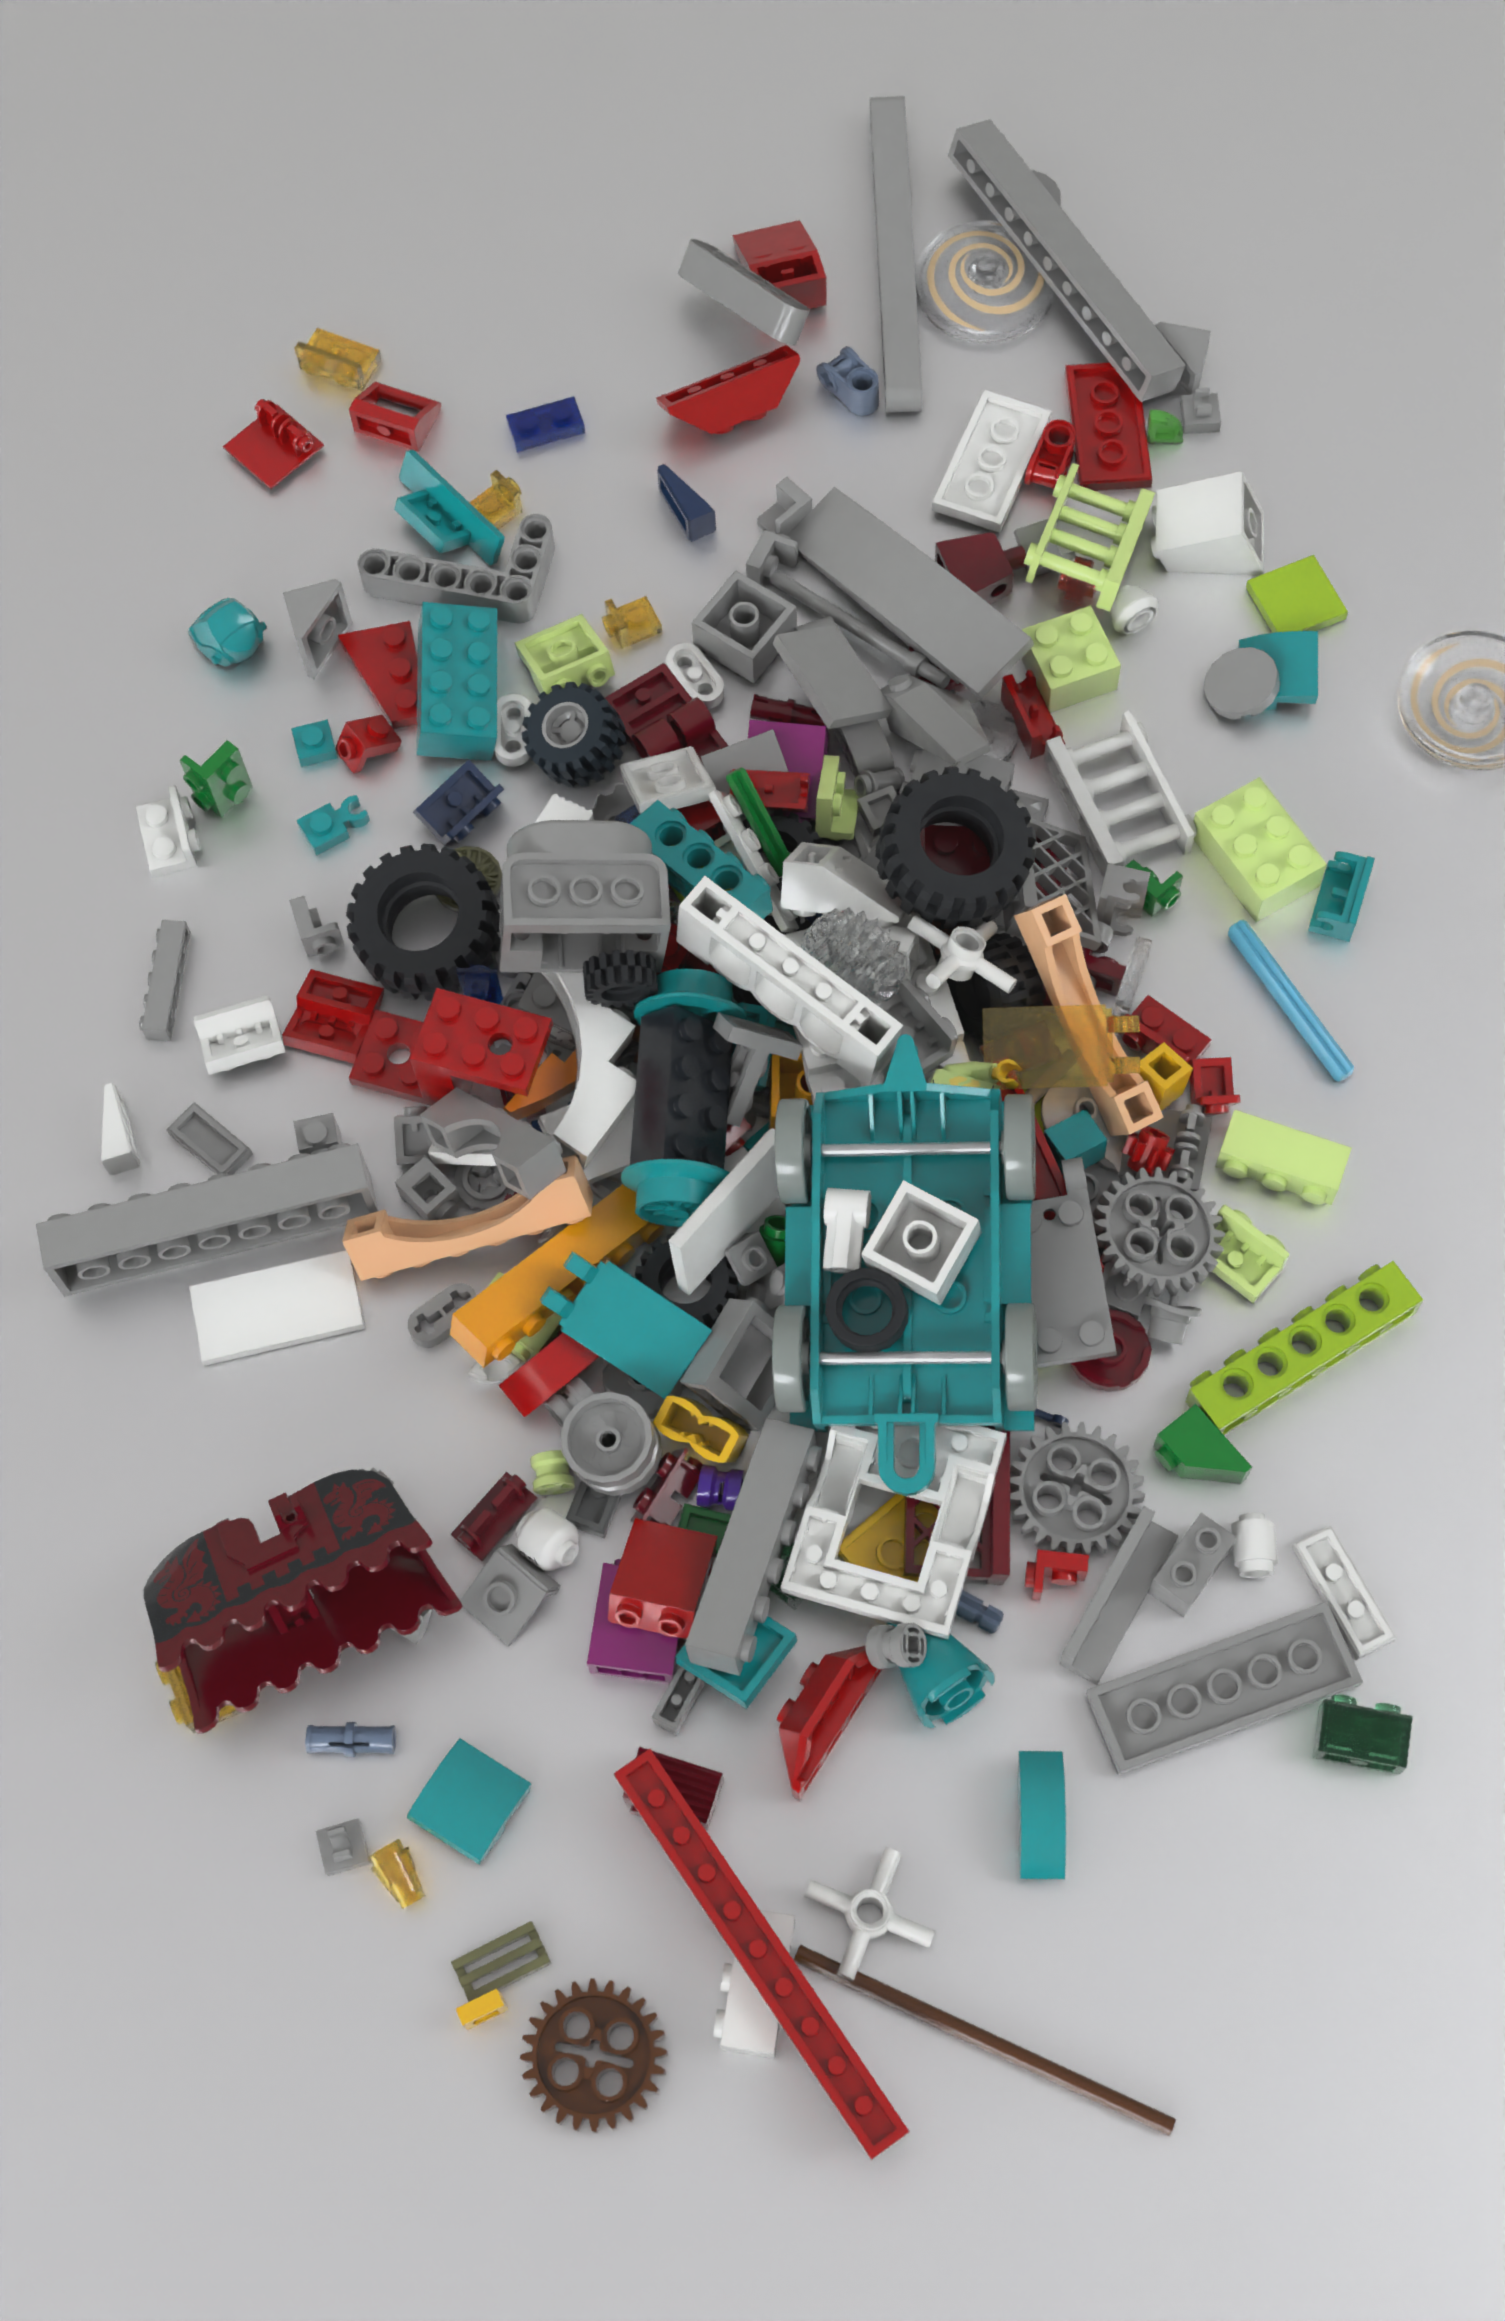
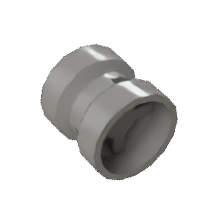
[544,1376,594,1428]
[865,1623,927,1669]

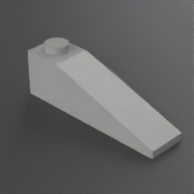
[880,674,991,765]

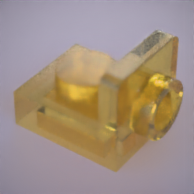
[470,470,522,530]
[602,596,662,649]

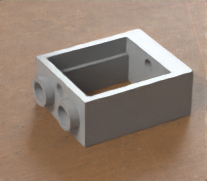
[680,1297,775,1431]

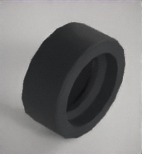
[826,1268,909,1352]

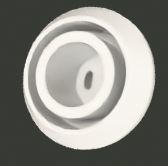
[1110,585,1158,634]

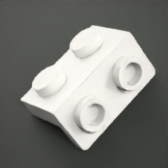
[193,996,286,1075]

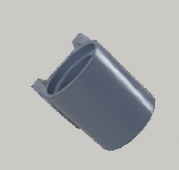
[816,346,879,416]

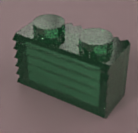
[1313,1695,1413,1774]

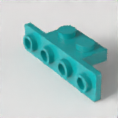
[394,449,505,566]

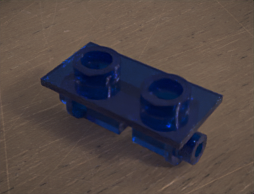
[457,965,504,1004]

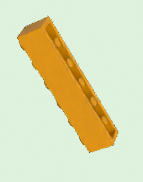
[450,1184,664,1368]

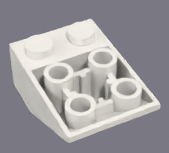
[780,842,906,927]

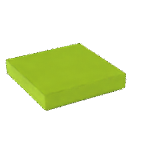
[1246,555,1348,633]

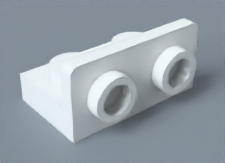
[135,785,201,878]

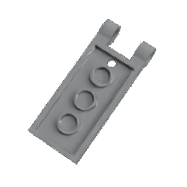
[1031,1157,1117,1368]

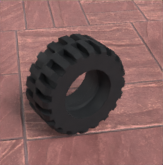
[875,767,1036,930]
[346,844,501,1001]

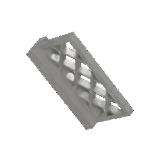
[1003,802,1102,951]

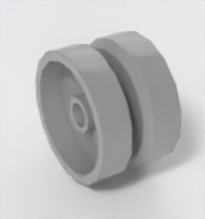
[560,1391,662,1496]

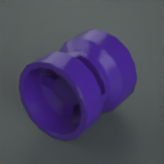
[696,1464,745,1511]

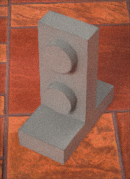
[713,1012,803,1127]

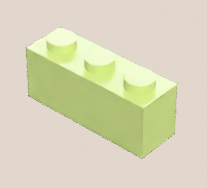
[1215,1109,1352,1205]

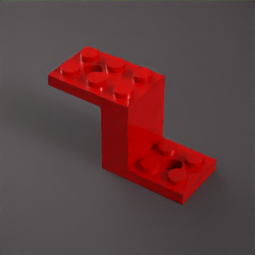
[349,988,553,1106]

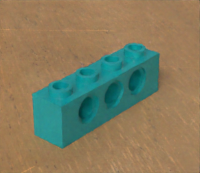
[630,800,773,919]

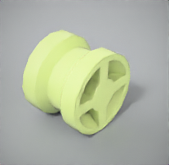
[530,1450,575,1495]

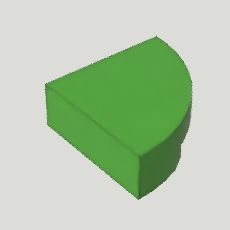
[1146,409,1183,443]

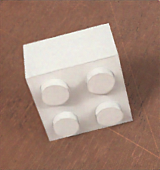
[861,1180,982,1305]

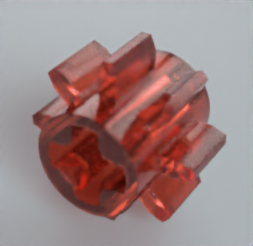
[1057,556,1097,605]

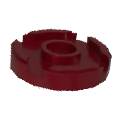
[1070,1309,1152,1392]

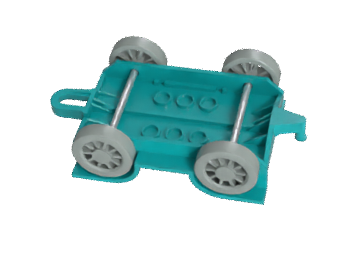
[772,1034,1038,1496]

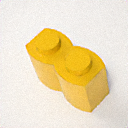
[653,1396,749,1463]

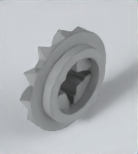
[454,1165,515,1210]

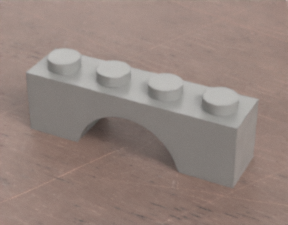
[420,1087,567,1200]

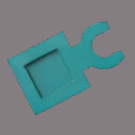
[296,795,370,856]

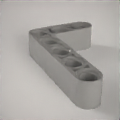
[357,514,555,623]

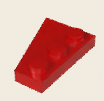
[337,621,418,729]

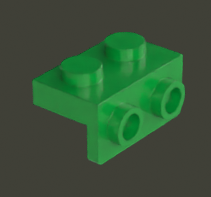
[179,740,253,818]

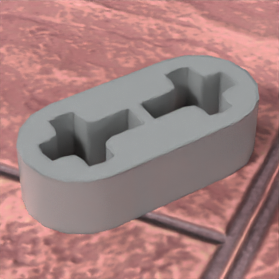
[408,1283,477,1348]

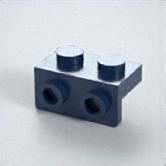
[413,760,504,846]

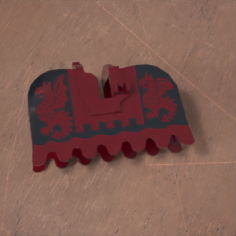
[143,1470,463,1734]

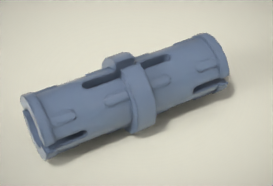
[305,1722,396,1757]

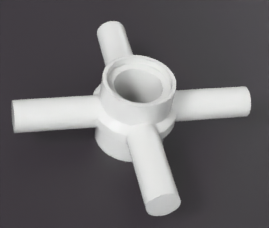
[907,914,1017,994]
[804,1847,935,1981]

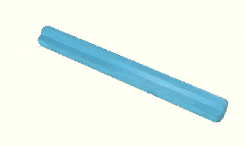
[1228,920,1354,1082]

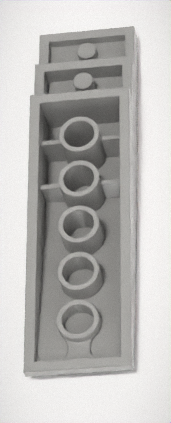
[787,487,1034,699]

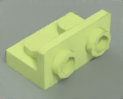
[815,755,859,840]

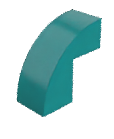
[1017,1751,1066,1879]

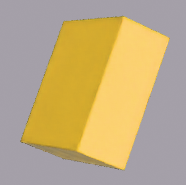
[455,1988,509,2030]

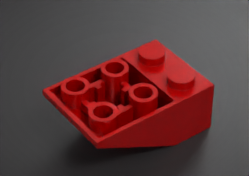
[732,220,827,309]

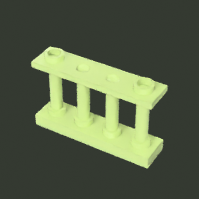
[1024,463,1155,612]

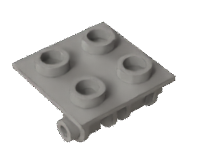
[1119,1104,1212,1191]

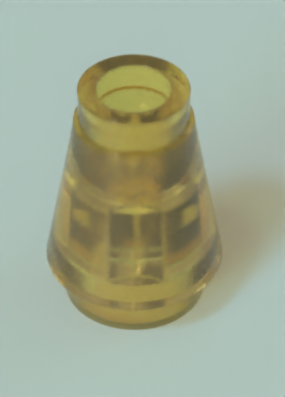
[369,1839,425,1909]

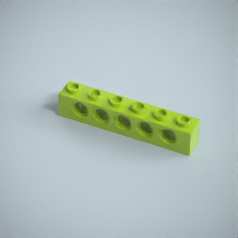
[1185,1261,1423,1435]

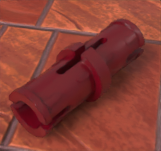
[750,694,826,726]

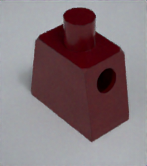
[935,532,1028,605]

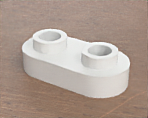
[666,643,724,709]
[494,694,531,767]

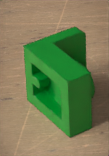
[1125,859,1183,917]

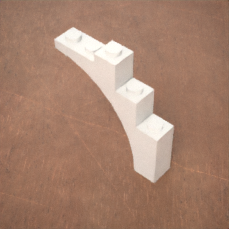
[541,972,636,1171]

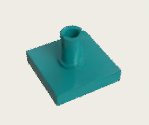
[675,1616,798,1709]

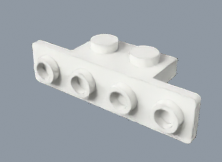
[708,790,799,933]

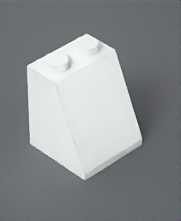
[1151,471,1264,575]

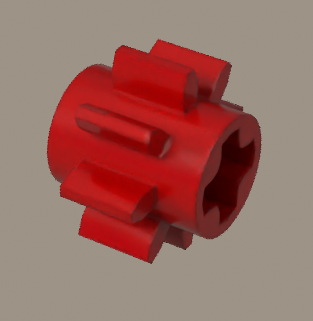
[1121,1126,1175,1176]

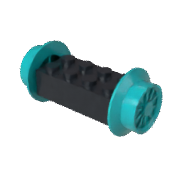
[621,969,747,1227]

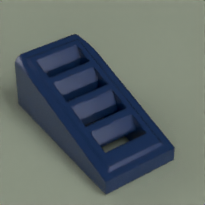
[657,464,716,542]

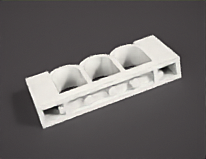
[676,876,903,1086]

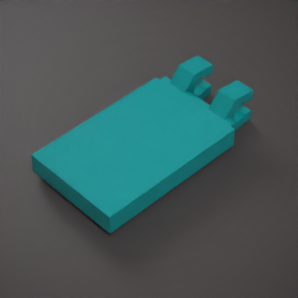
[540,1251,712,1399]

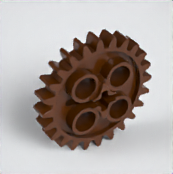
[520,1978,668,2133]

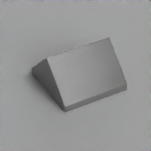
[283,579,353,679]

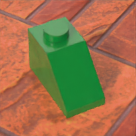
[1153,1404,1252,1484]

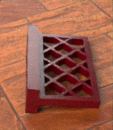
[904,1426,1010,1585]

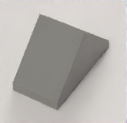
[1155,322,1211,395]

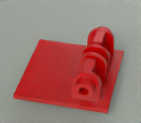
[223,399,324,489]

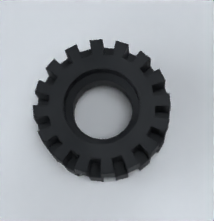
[583,950,658,1008]

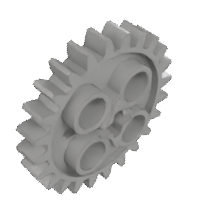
[1092,1167,1225,1297]
[1010,1422,1145,1556]

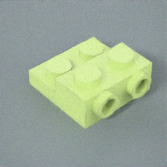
[515,614,615,694]

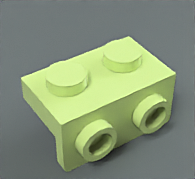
[1212,1205,1289,1303]

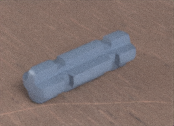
[956,1590,1004,1633]

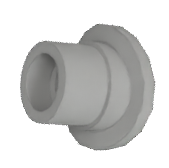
[1143,1295,1202,1345]

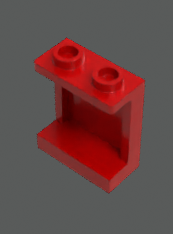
[608,1518,718,1639]

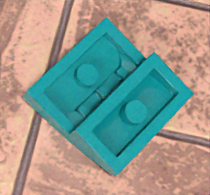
[1238,631,1318,710]
[407,1738,532,1865]

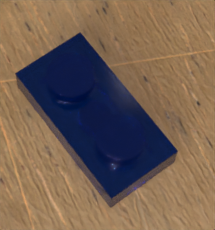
[506,396,585,452]

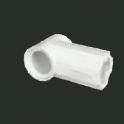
[823,1188,871,1274]

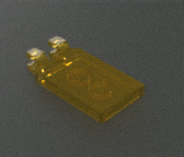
[982,1004,1141,1089]

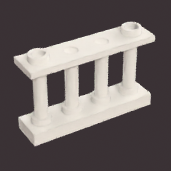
[1044,710,1197,879]

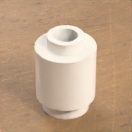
[1231,1512,1278,1578]

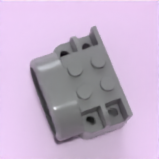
[499,820,671,973]

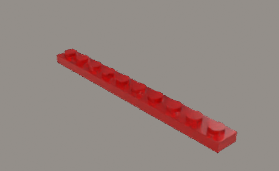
[613,1749,910,2161]

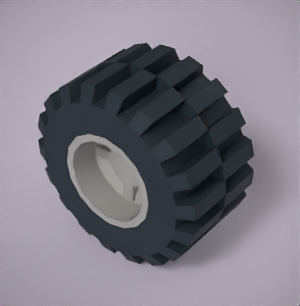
[521,682,626,788]

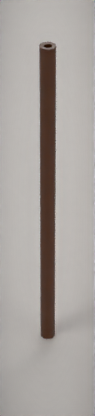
[794,1944,1176,2136]

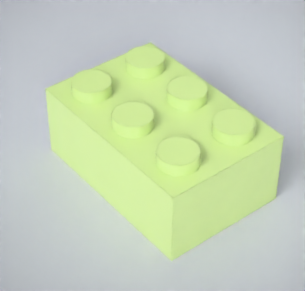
[1193,777,1327,922]

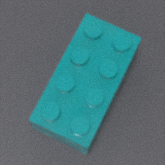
[416,602,497,761]

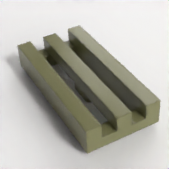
[451,1921,552,2002]

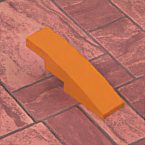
[503,1049,577,1120]

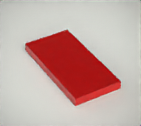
[1065,362,1152,491]

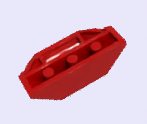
[656,345,801,434]
[776,1646,883,1801]

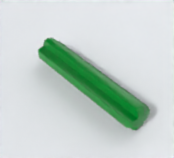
[726,767,790,877]

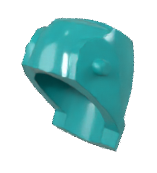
[188,597,267,667]

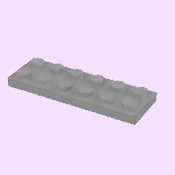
[1086,1602,1363,1775]

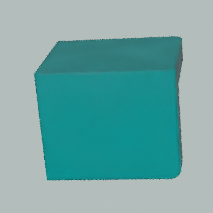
[1044,1110,1108,1178]

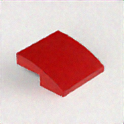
[282,969,384,1064]

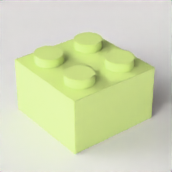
[1021,605,1121,713]

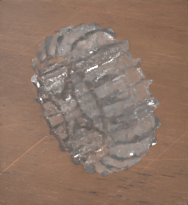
[801,907,907,1008]

